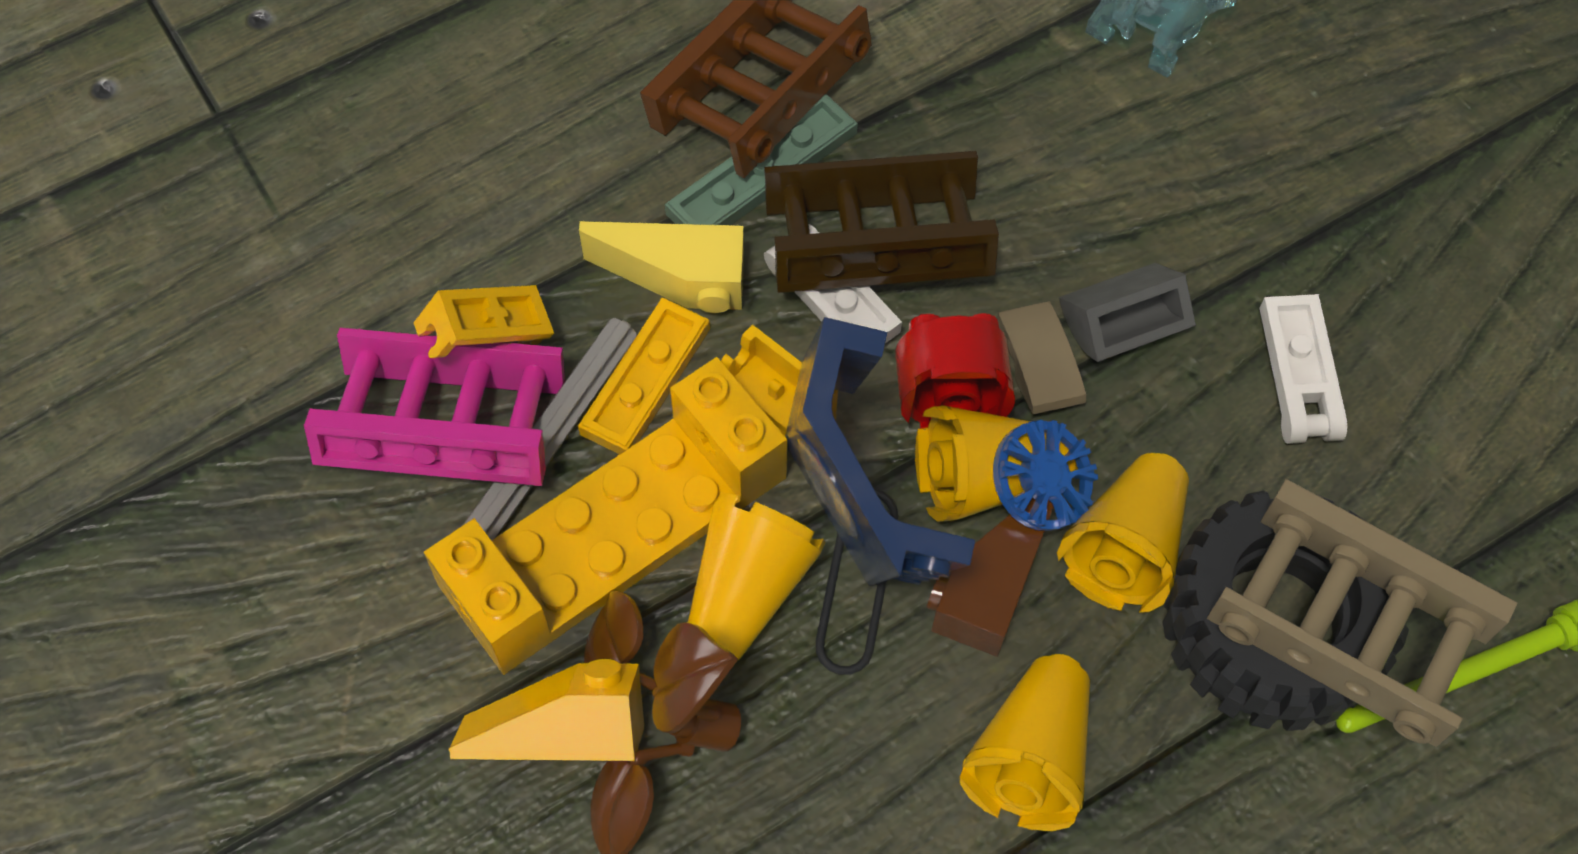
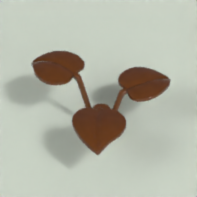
[584,591,741,854]

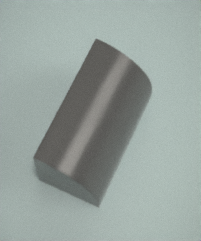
[1059,263,1196,362]

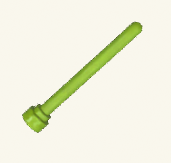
[1336,599,1578,733]

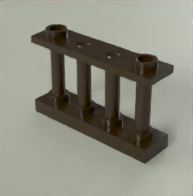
[764,151,999,293]

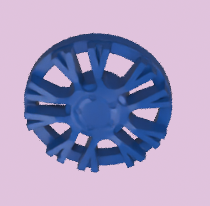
[993,420,1098,531]

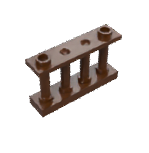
[640,0,872,178]

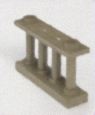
[1207,479,1518,747]

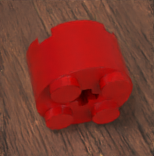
[895,313,1015,428]

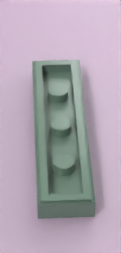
[665,94,858,225]

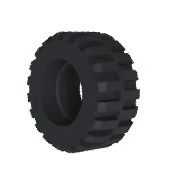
[1162,490,1409,731]

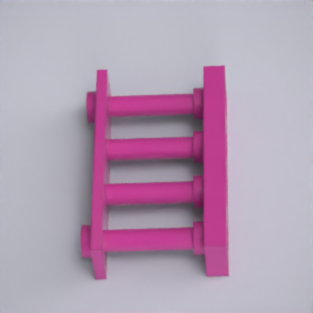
[304,327,565,486]

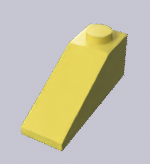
[579,221,744,313]

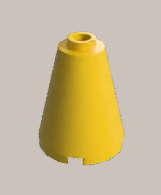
[915,406,1078,522]
[1057,453,1189,613]
[688,492,826,660]
[960,654,1090,831]

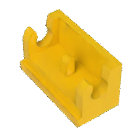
[413,285,554,358]
[721,324,838,436]

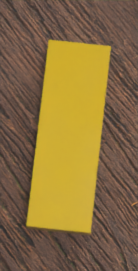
[578,297,710,455]

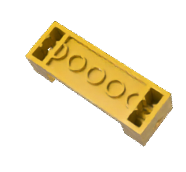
[424,357,787,675]

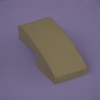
[998,301,1086,414]

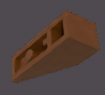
[926,498,1054,657]

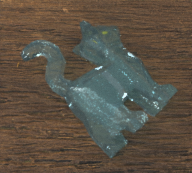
[1086,0,1238,78]

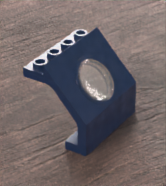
[785,317,975,586]

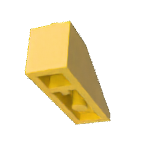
[449,659,644,761]

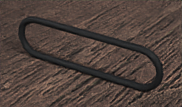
[816,489,898,675]

